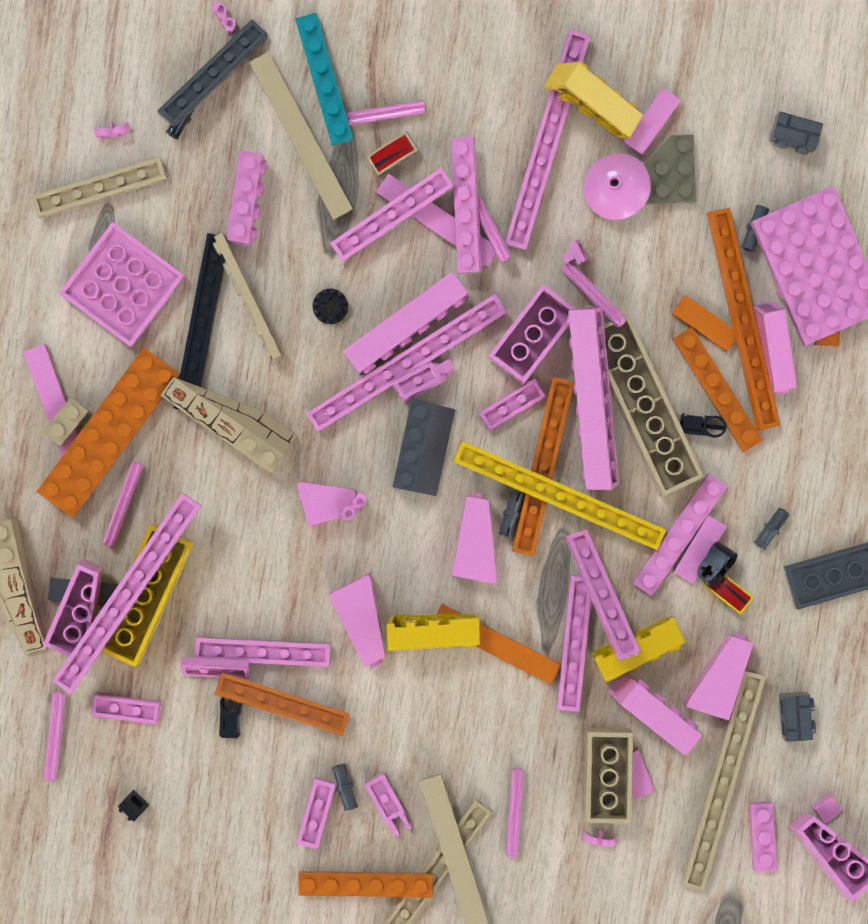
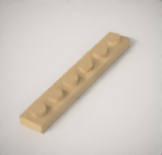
[31,157,168,219]
[213,233,283,360]

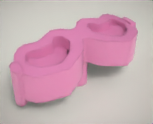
[212,1,236,34]
[94,122,130,139]
[340,492,366,520]
[582,830,618,847]

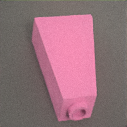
[753,301,797,394]
[452,492,497,584]
[329,573,386,668]
[683,632,753,720]

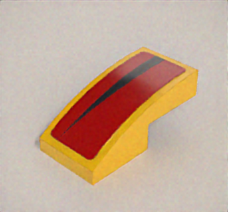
[703,573,754,615]

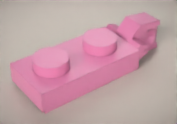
[392,359,454,403]

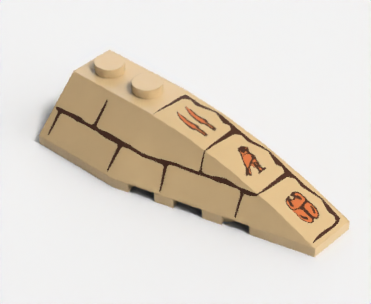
[161,377,297,473]
[0,518,47,654]

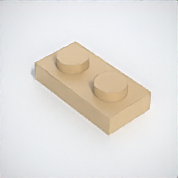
[43,397,90,446]

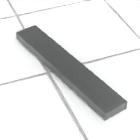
[157,19,268,128]

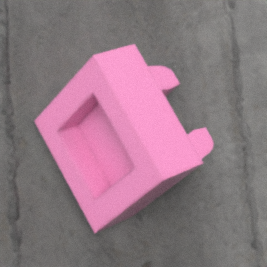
[562,240,590,264]

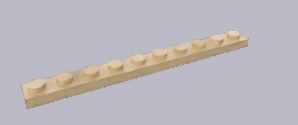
[681,670,766,892]

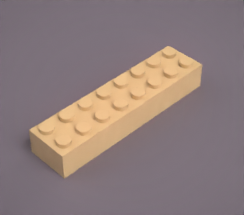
[604,313,704,496]

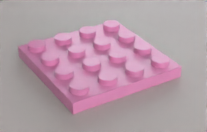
[59,222,186,348]

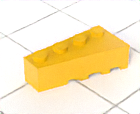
[543,61,643,138]
[387,613,481,651]
[590,616,685,683]

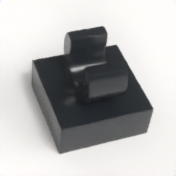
[118,789,149,822]

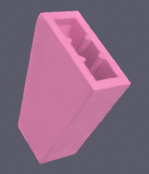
[297,482,362,526]

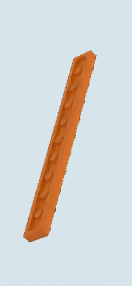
[706,208,781,431]

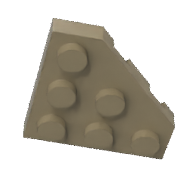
[644,135,696,205]

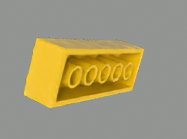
[102,524,195,667]

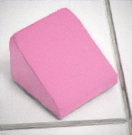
[811,793,843,824]

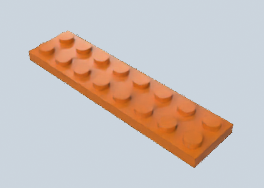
[36,347,180,518]

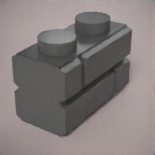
[769,111,823,155]
[779,692,816,742]

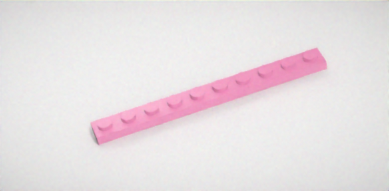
[505,29,591,251]
[306,294,507,432]
[52,493,202,694]

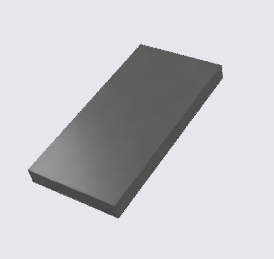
[783,542,868,610]

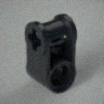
[697,542,738,587]

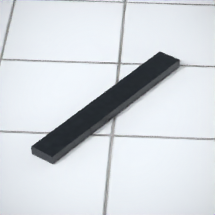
[174,233,229,410]

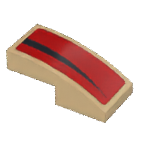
[367,132,419,176]

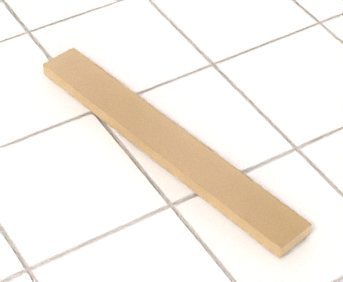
[249,52,353,221]
[420,773,489,924]
[382,798,493,924]

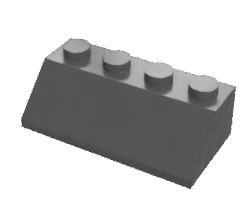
[393,399,455,496]

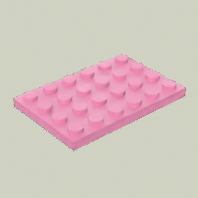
[750,186,868,346]

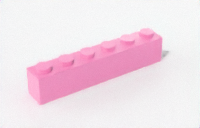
[343,272,468,374]

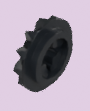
[312,288,348,324]

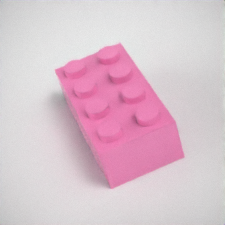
[487,284,575,385]

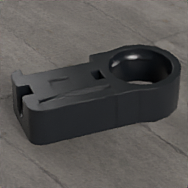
[680,413,727,438]
[219,698,243,738]

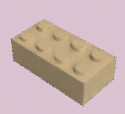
[583,728,633,824]

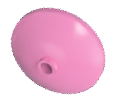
[584,153,651,220]

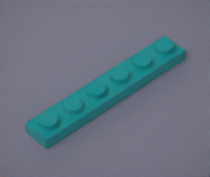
[295,13,353,146]

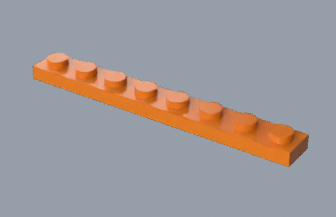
[512,377,575,556]

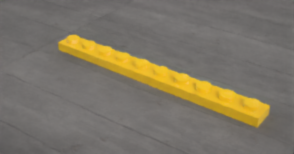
[452,441,666,550]

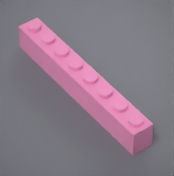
[567,306,619,490]

